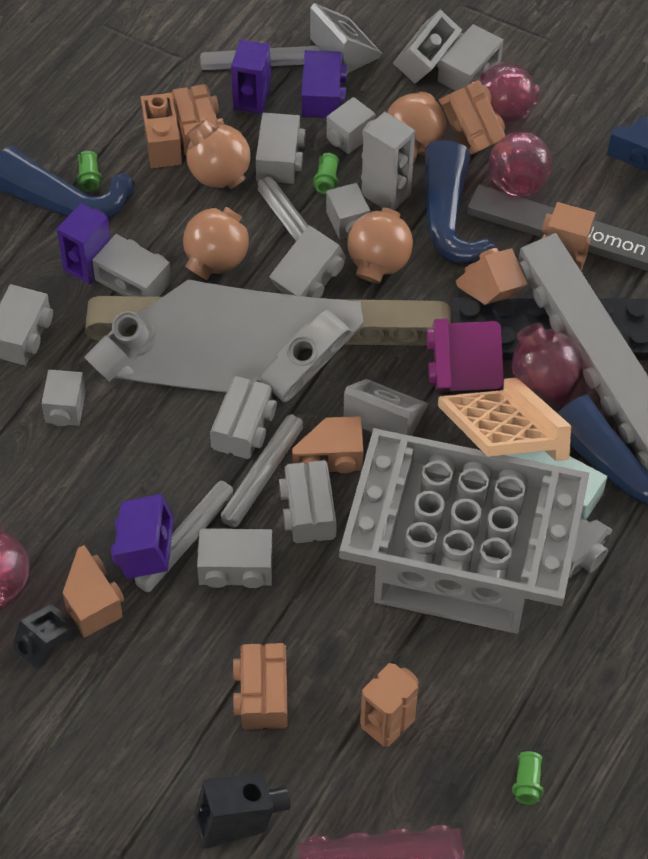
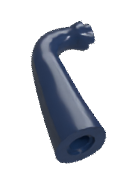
[425,141,495,264]
[0,145,135,219]
[557,395,648,505]

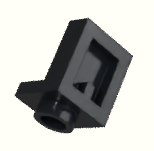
[13,604,77,668]

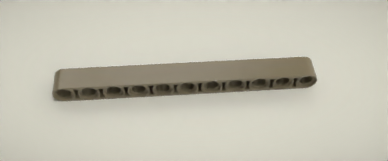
[85,296,452,346]

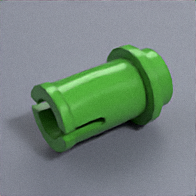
[77,151,102,192]
[313,153,339,194]
[512,751,543,805]

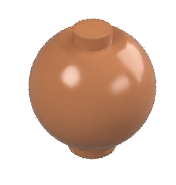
[387,92,447,162]
[187,118,250,189]
[183,207,249,280]
[347,208,413,284]

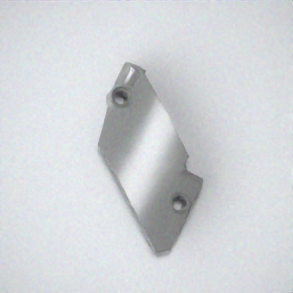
[84,280,364,402]

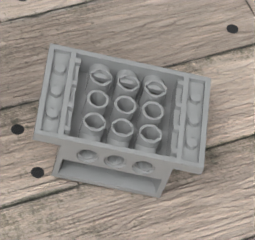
[339,428,590,634]

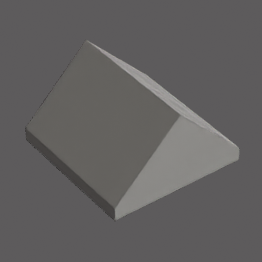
[310,3,383,73]
[344,379,428,436]

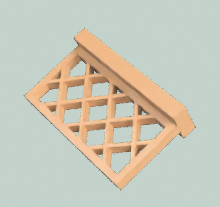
[438,378,571,461]

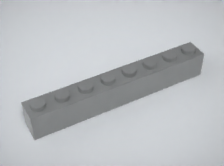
[518,233,648,472]

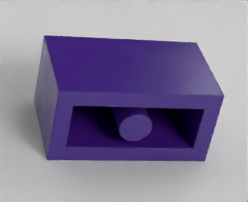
[231,40,271,114]
[302,50,347,118]
[57,203,111,285]
[111,494,174,579]

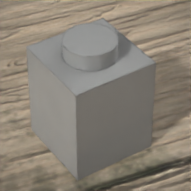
[326,97,376,154]
[326,183,370,240]
[41,370,86,426]

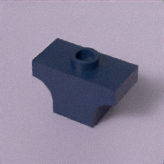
[607,115,648,171]

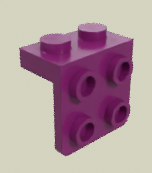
[426,318,504,393]

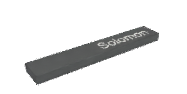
[467,184,648,271]

